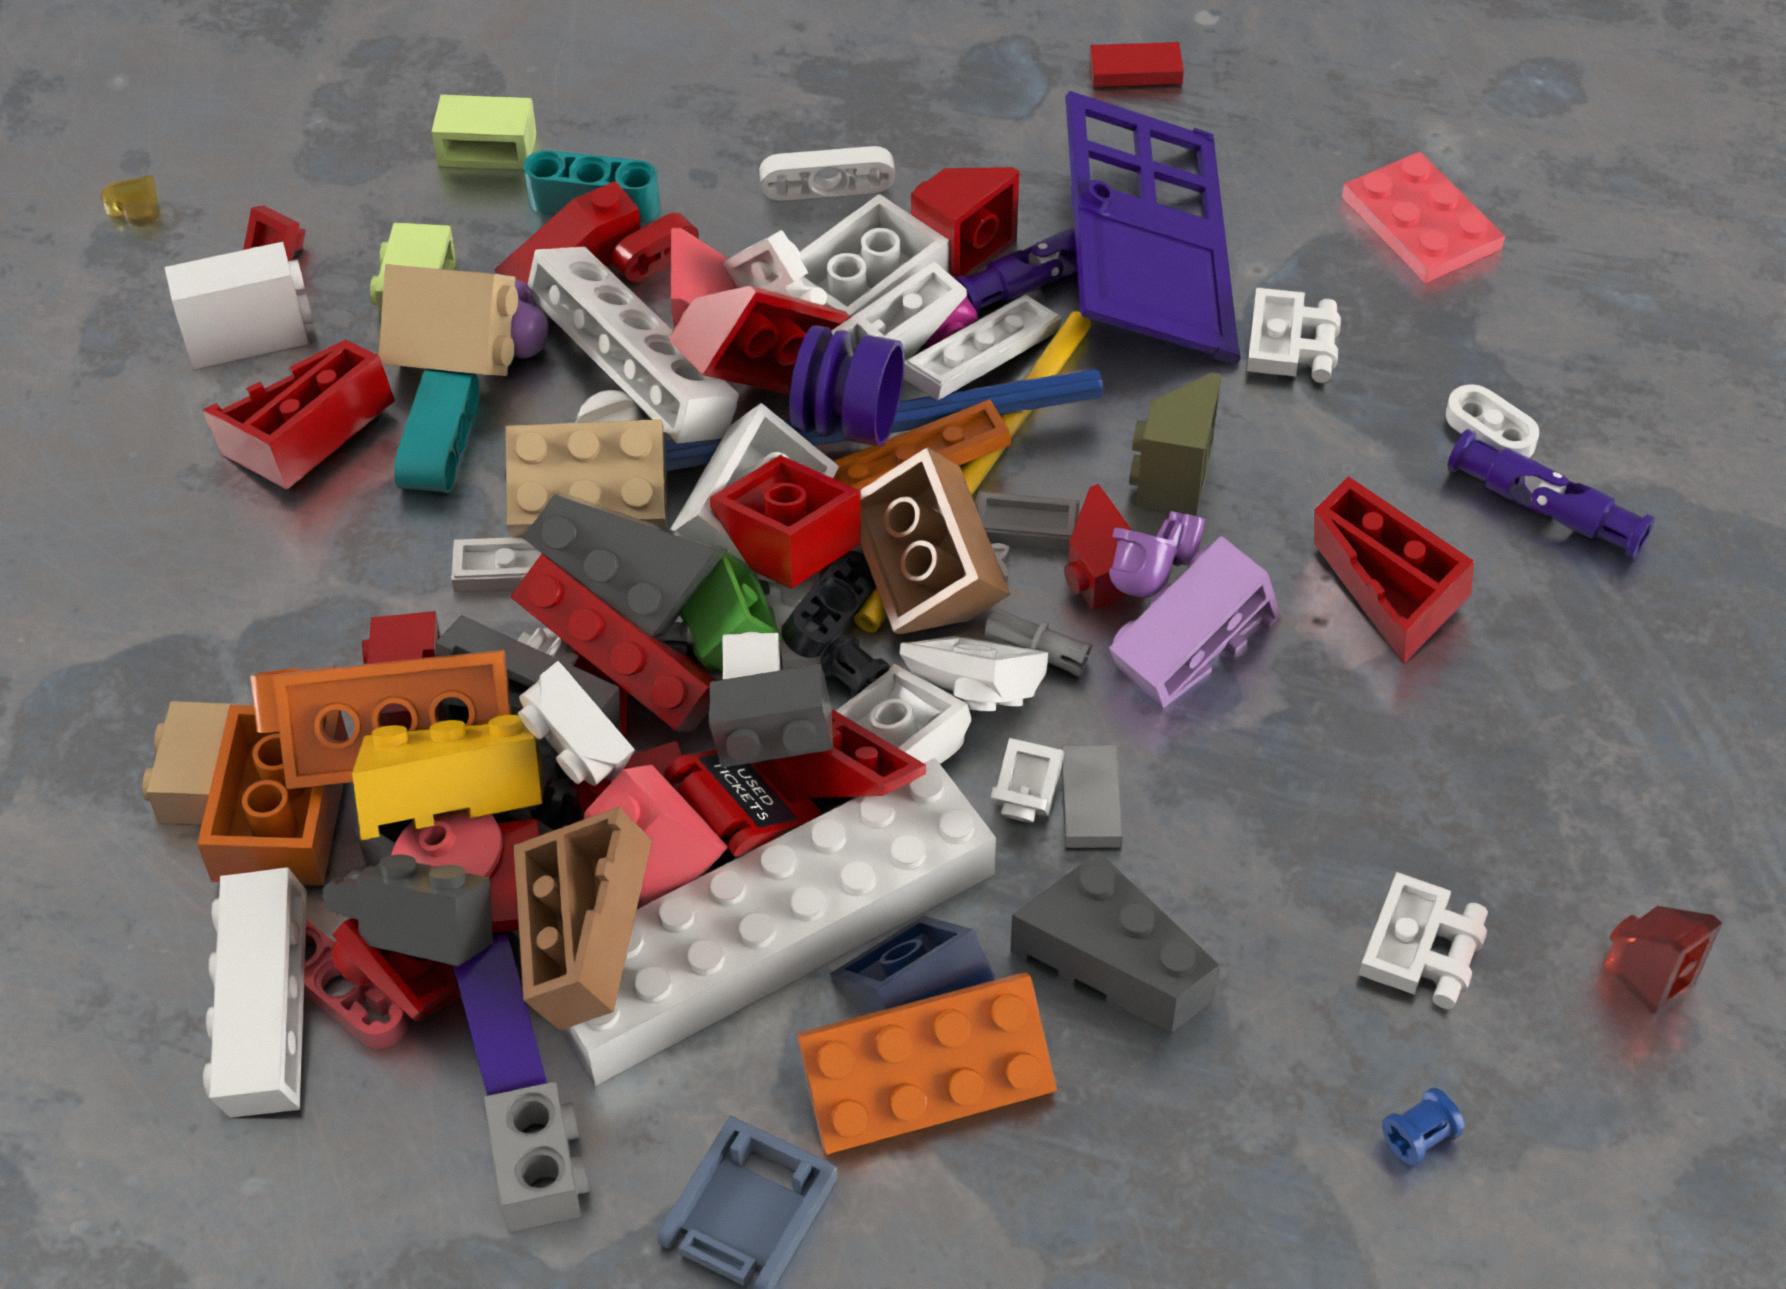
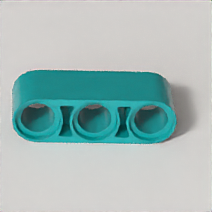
[523,150,660,224]
[394,369,480,493]

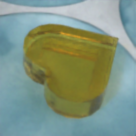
[101,175,160,227]

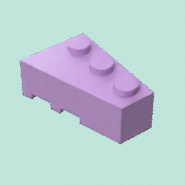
[1109,535,1281,708]

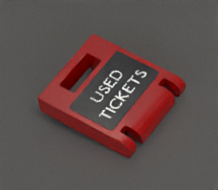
[664,749,823,857]

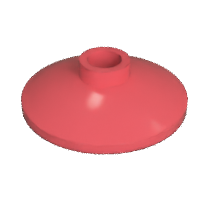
[391,810,503,877]

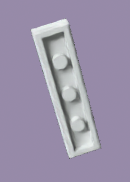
[904,295,1062,400]

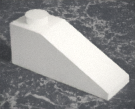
[831,261,967,361]

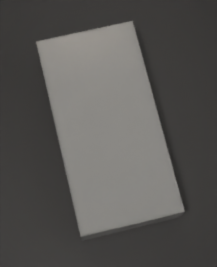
[976,491,1080,551]
[1062,745,1123,848]

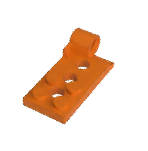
[250,650,512,789]

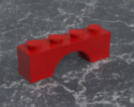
[510,553,717,731]

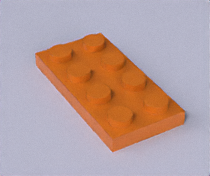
[795,972,1057,1155]

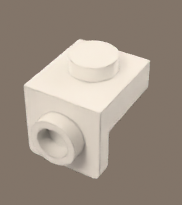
[990,738,1064,823]

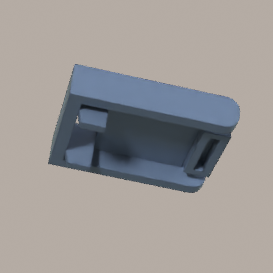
[657,1115,838,1289]

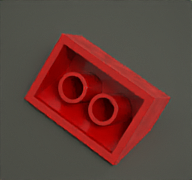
[668,285,851,395]

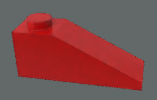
[494,181,641,285]
[775,709,926,798]

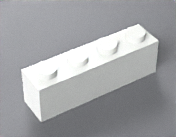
[203,867,307,1118]

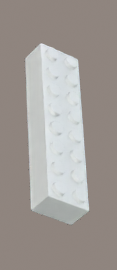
[561,758,996,1086]

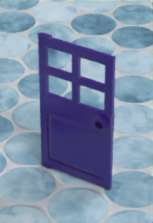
[1065,91,1241,364]

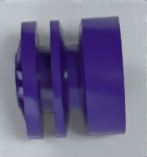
[790,325,905,447]

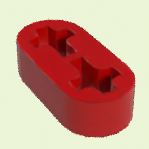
[612,212,699,282]

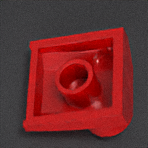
[331,918,461,1022]

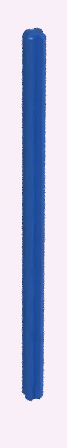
[505,369,1103,481]

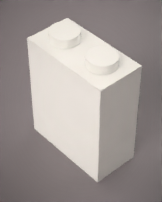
[165,242,314,370]

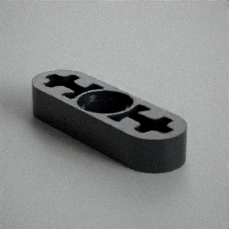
[781,551,876,658]

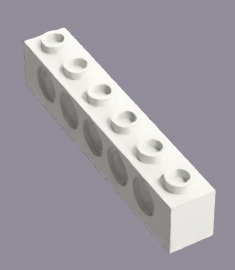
[528,247,739,444]

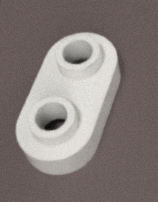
[1446,384,1539,458]

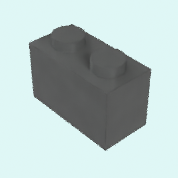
[709,664,833,768]

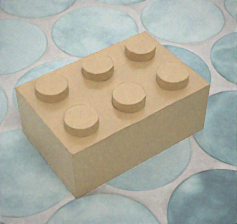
[505,419,669,538]

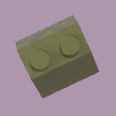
[1129,372,1222,516]

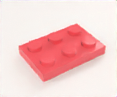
[1342,152,1505,283]

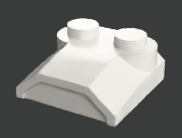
[900,636,1048,711]
[518,661,635,786]
[836,664,972,764]

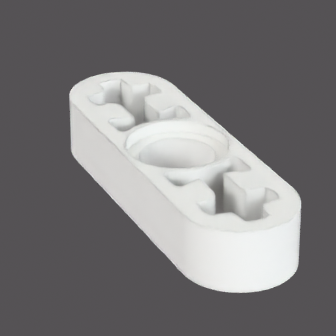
[759,146,896,201]

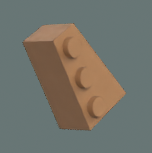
[514,807,652,1030]

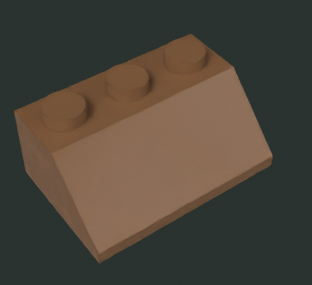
[860,447,1011,634]

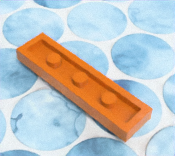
[833,399,1012,490]

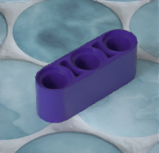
[453,933,547,1096]

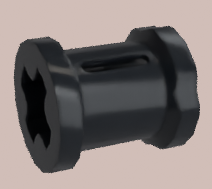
[820,633,891,697]

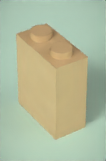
[378,264,518,376]

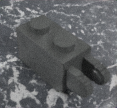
[321,855,493,966]

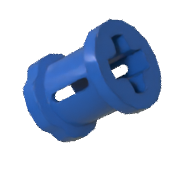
[1382,1088,1465,1166]

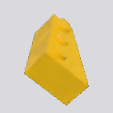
[352,715,544,840]

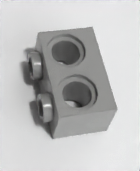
[484,1081,589,1233]

